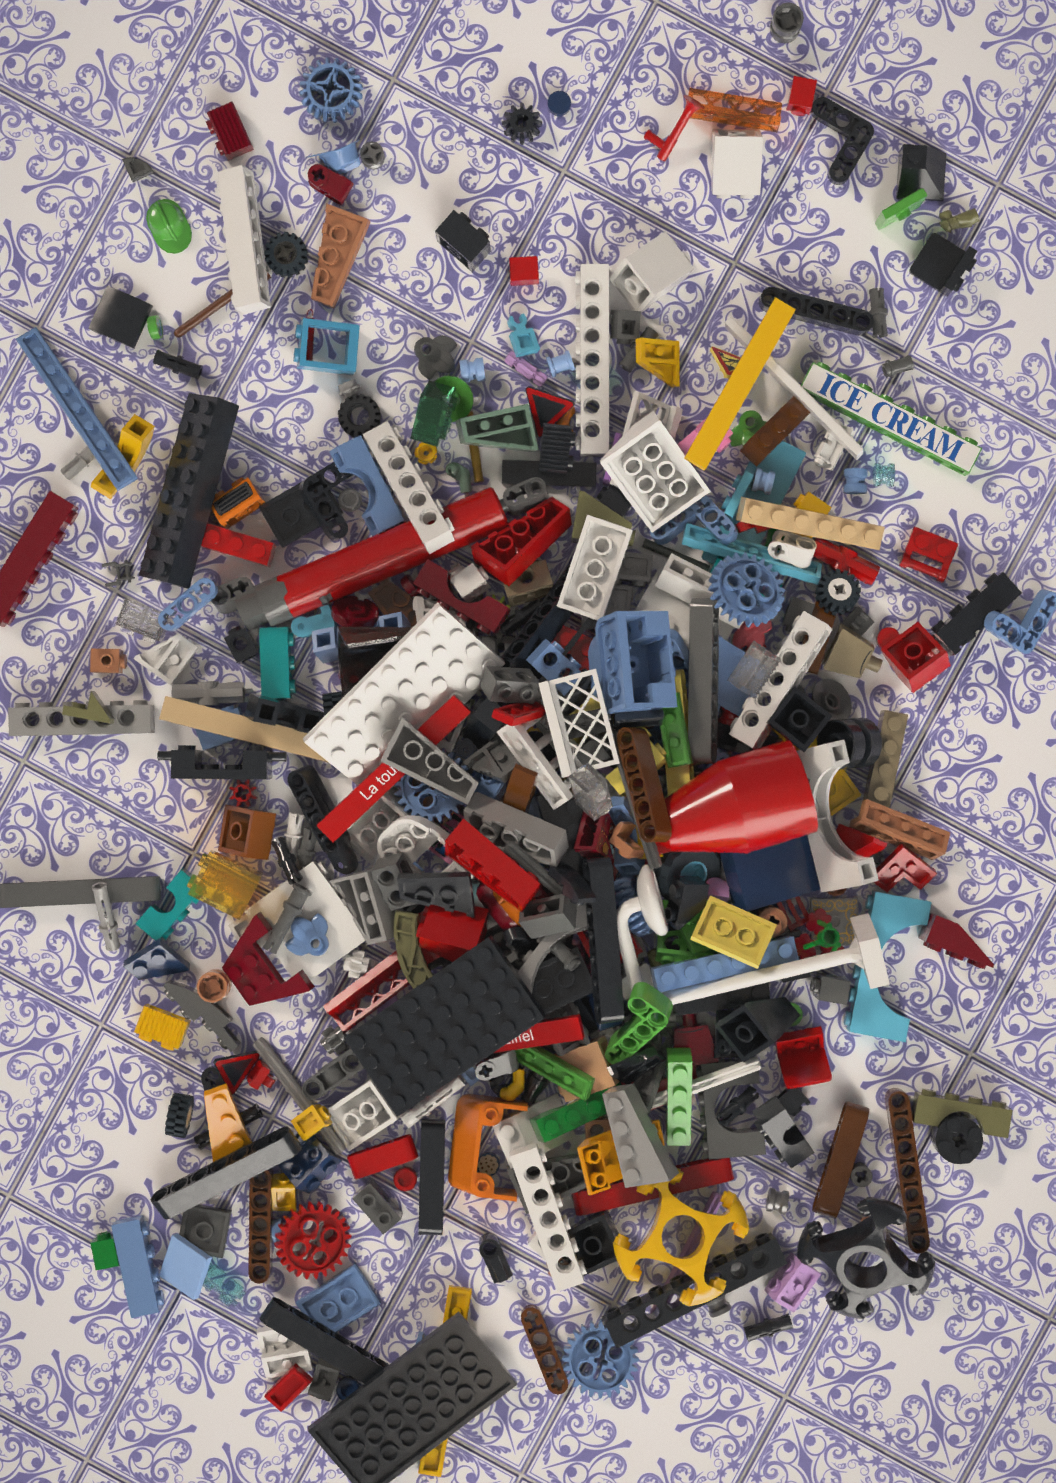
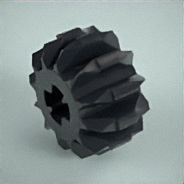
[502,103,542,145]

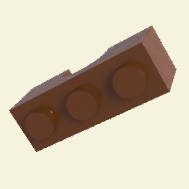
[739,396,810,467]

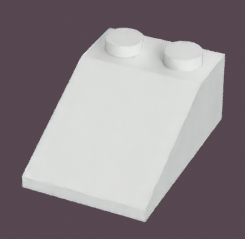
[347,785,413,866]
[328,1079,410,1151]
[492,1093,576,1169]

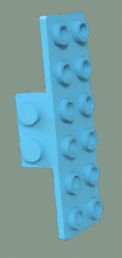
[701,441,806,565]

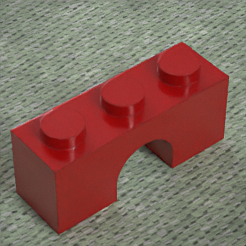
[201,523,277,568]

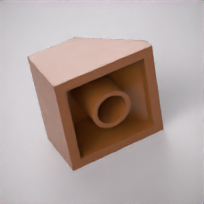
[218,804,276,860]

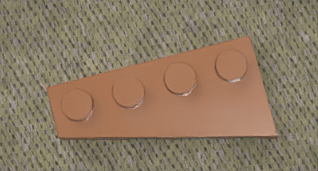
[311,203,371,309]

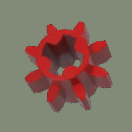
[229,779,258,807]

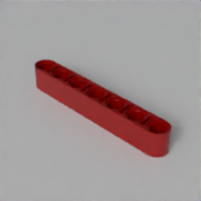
[571,1158,735,1216]

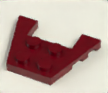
[222,911,315,1006]

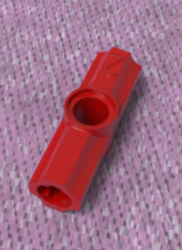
[813,537,880,586]

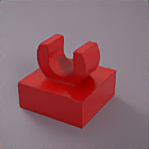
[246,1059,276,1090]

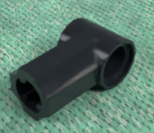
[479,1233,513,1284]

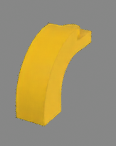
[91,414,155,499]

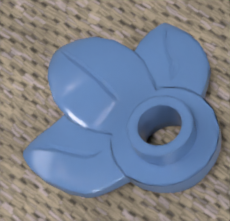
[285,913,329,956]

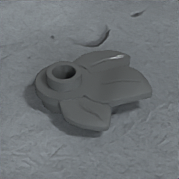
[414,335,457,380]

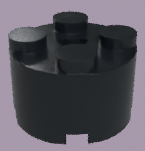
[930,1112,983,1164]

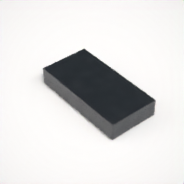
[613,709,664,730]

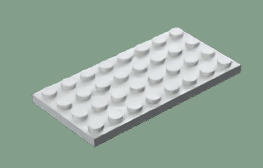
[303,602,505,785]

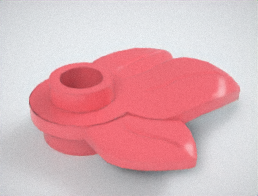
[732,620,772,652]

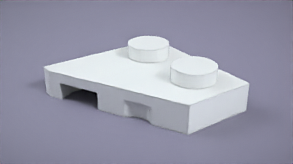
[134,633,199,686]

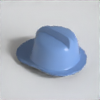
[306,139,360,174]

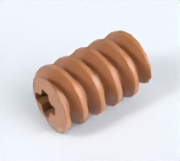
[756,905,787,938]

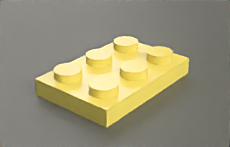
[691,896,777,969]

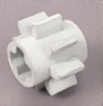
[343,949,370,979]

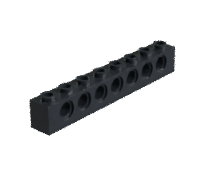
[601,1233,788,1348]

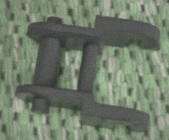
[102,560,135,587]

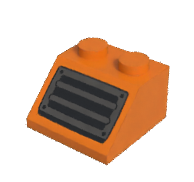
[211,477,266,529]

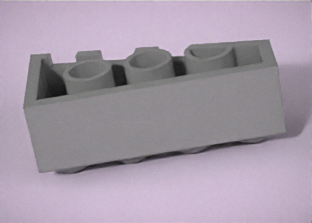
[380,717,478,805]
[463,792,569,867]
[602,1083,679,1188]

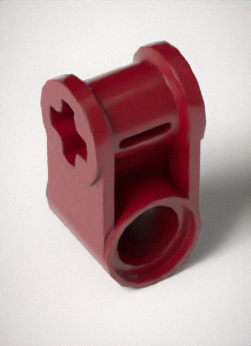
[307,164,354,205]

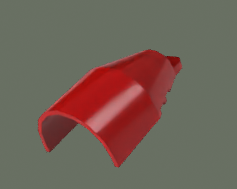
[655,740,818,855]

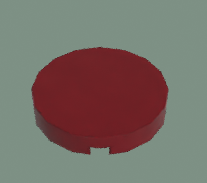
[331,596,379,630]

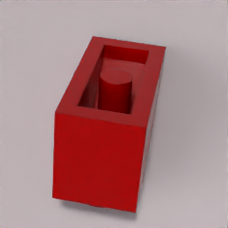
[836,823,888,857]

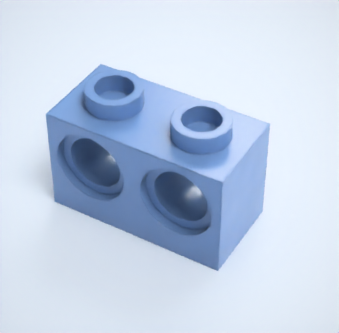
[526,639,581,696]

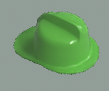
[146,199,192,254]

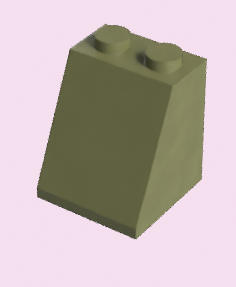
[571,491,636,552]

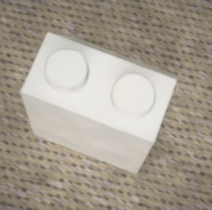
[711,129,763,199]
[609,231,695,313]

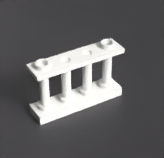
[497,698,598,810]

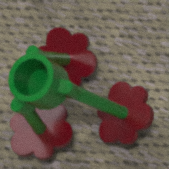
[794,908,845,959]

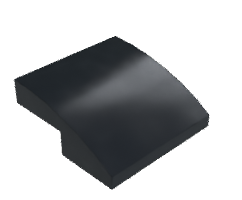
[88,286,153,349]

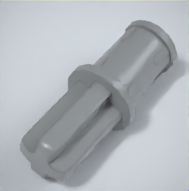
[61,447,95,480]

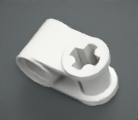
[768,530,817,568]

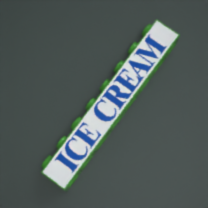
[801,362,982,476]

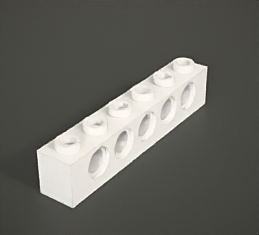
[363,421,455,554]
[729,611,832,750]
[509,1142,587,1292]

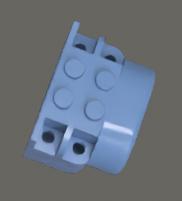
[588,611,677,714]

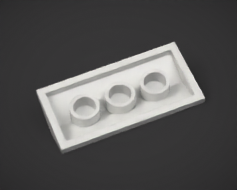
[557,515,633,620]

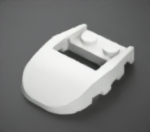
[377,815,474,879]

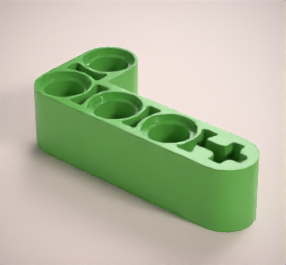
[605,982,673,1064]

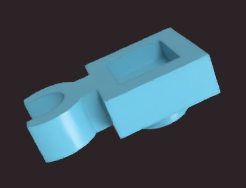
[507,313,540,357]

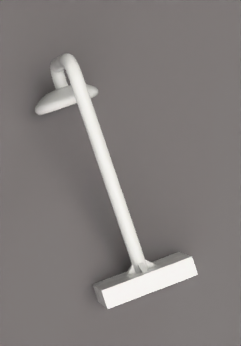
[616,864,890,1005]

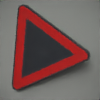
[525,386,575,437]
[213,1050,260,1095]

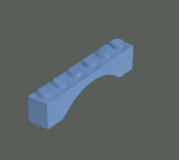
[650,936,799,992]

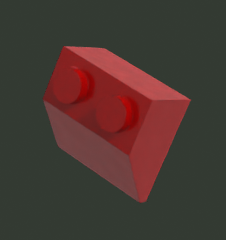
[880,622,951,693]

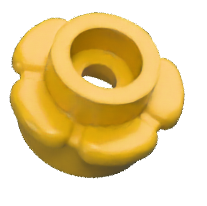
[414,441,437,465]

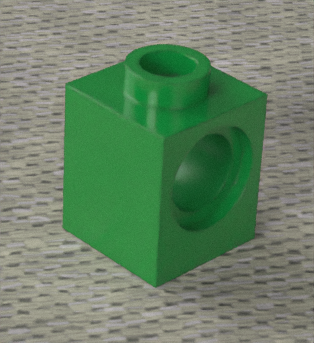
[90,1231,119,1271]

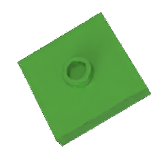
[875,188,928,230]

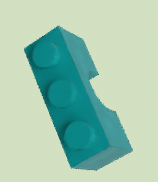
[135,869,206,941]

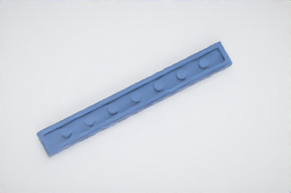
[16,327,138,491]

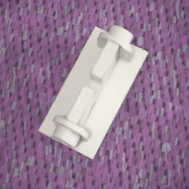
[813,419,854,471]

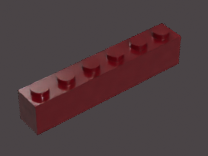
[0,491,78,627]

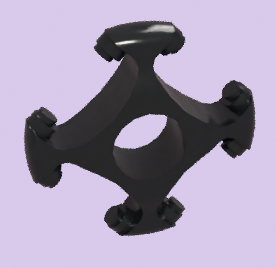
[797,1197,935,1319]

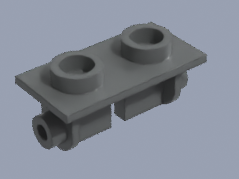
[564,708,614,739]

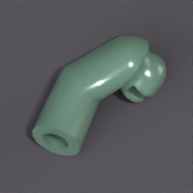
[445,462,472,493]

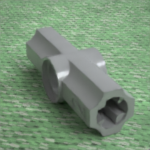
[171,681,245,706]

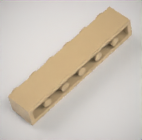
[736,497,885,550]

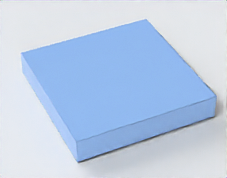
[159,1233,212,1300]

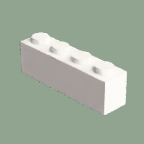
[655,553,746,629]

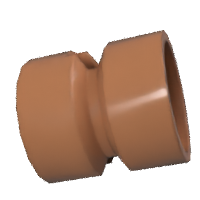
[197,969,232,1003]

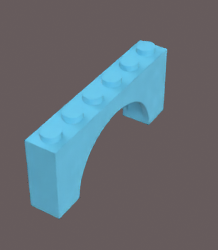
[844,890,932,1042]

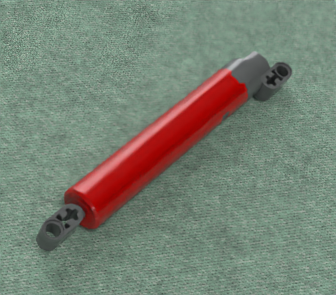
[211,477,549,630]

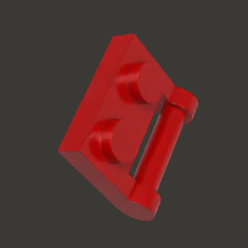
[899,526,959,583]

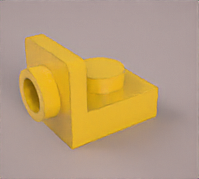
[291,1104,333,1141]
[271,1173,297,1211]

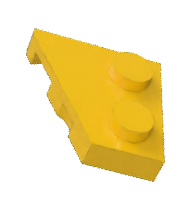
[636,338,680,388]

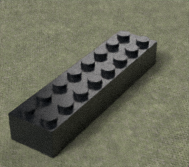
[139,393,239,589]

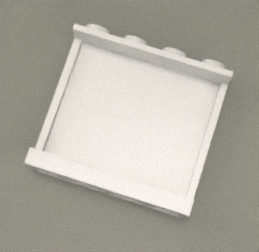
[244,860,365,980]

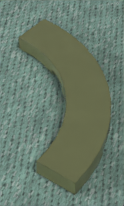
[394,910,434,989]

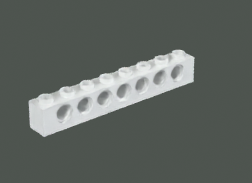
[576,264,609,457]

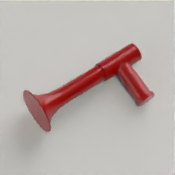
[644,95,705,161]

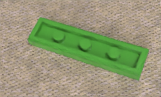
[515,1046,595,1101]

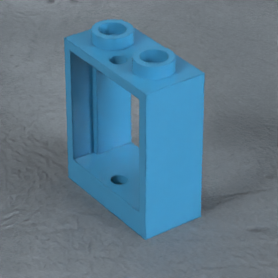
[293,318,360,376]

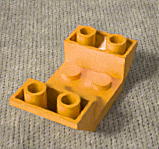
[577,1119,665,1195]

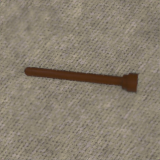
[174,270,272,338]

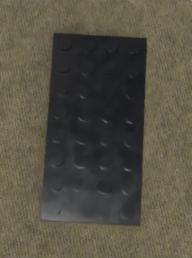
[344,935,547,1117]
[308,1312,517,1483]

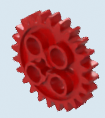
[274,1201,352,1280]

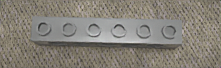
[8,700,155,736]

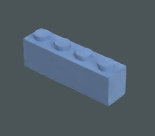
[111,1215,165,1318]

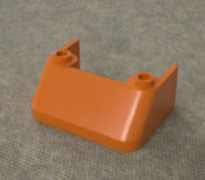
[448,1094,528,1202]

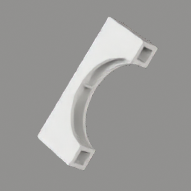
[797,740,879,892]

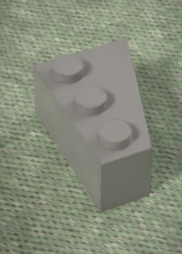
[330,868,395,945]

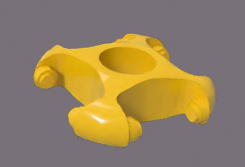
[613,1168,750,1306]

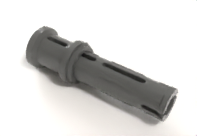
[263,883,313,954]

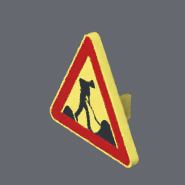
[710,346,741,379]

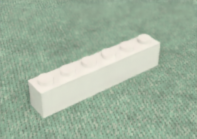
[217,165,271,314]

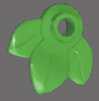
[730,410,766,447]

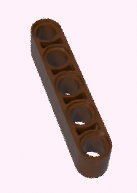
[616,727,672,843]
[812,1101,870,1219]
[248,1168,274,1284]

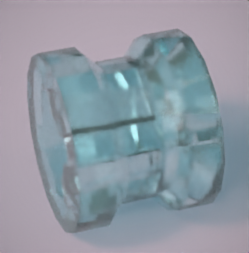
[873,463,895,487]

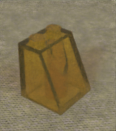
[187,850,263,920]

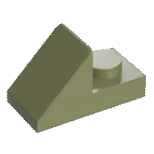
[62,691,114,724]

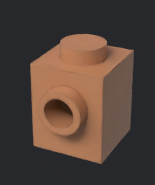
[90,648,127,674]

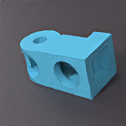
[291,605,338,638]

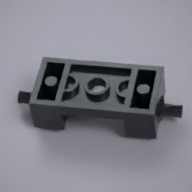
[157,745,287,779]

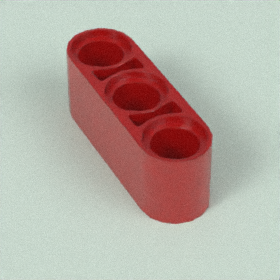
[347,1134,419,1179]

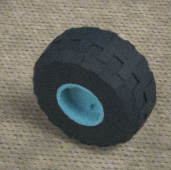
[653,852,722,900]

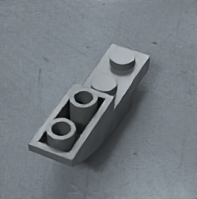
[163,980,241,1052]

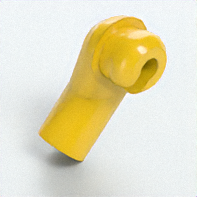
[500,1069,524,1102]

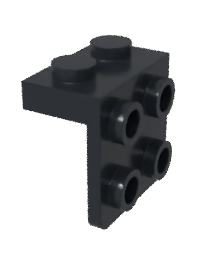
[909,233,977,297]

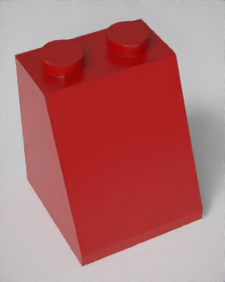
[416,904,489,962]

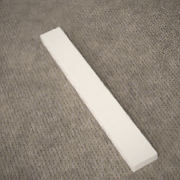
[724,317,863,460]

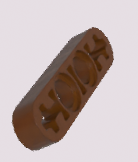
[521,1304,568,1395]

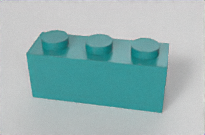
[259,627,296,699]

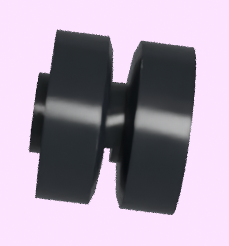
[817,718,882,770]

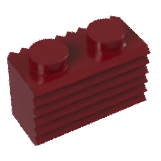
[205,101,254,161]

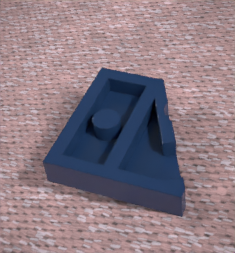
[123,938,190,980]

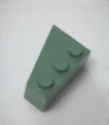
[455,404,539,452]

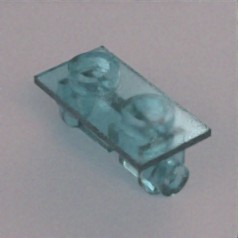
[203,1263,246,1307]

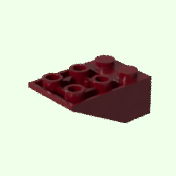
[918,913,994,970]

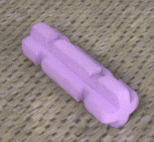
[505,351,548,387]

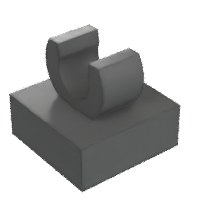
[841,606,874,636]

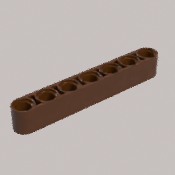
[885,1088,930,1254]

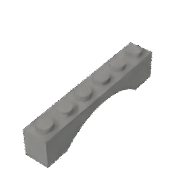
[515,903,588,993]

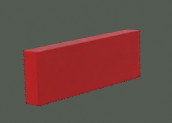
[492,701,546,726]

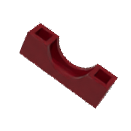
[413,559,511,635]

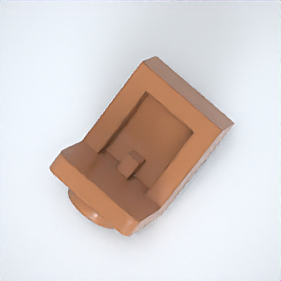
[609,821,645,859]

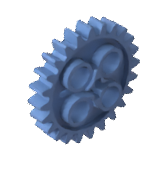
[708,552,785,627]
[395,748,468,824]
[562,1319,639,1399]

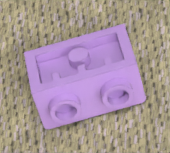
[764,1252,821,1313]

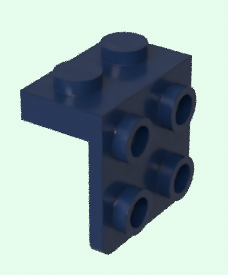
[278,1130,342,1194]

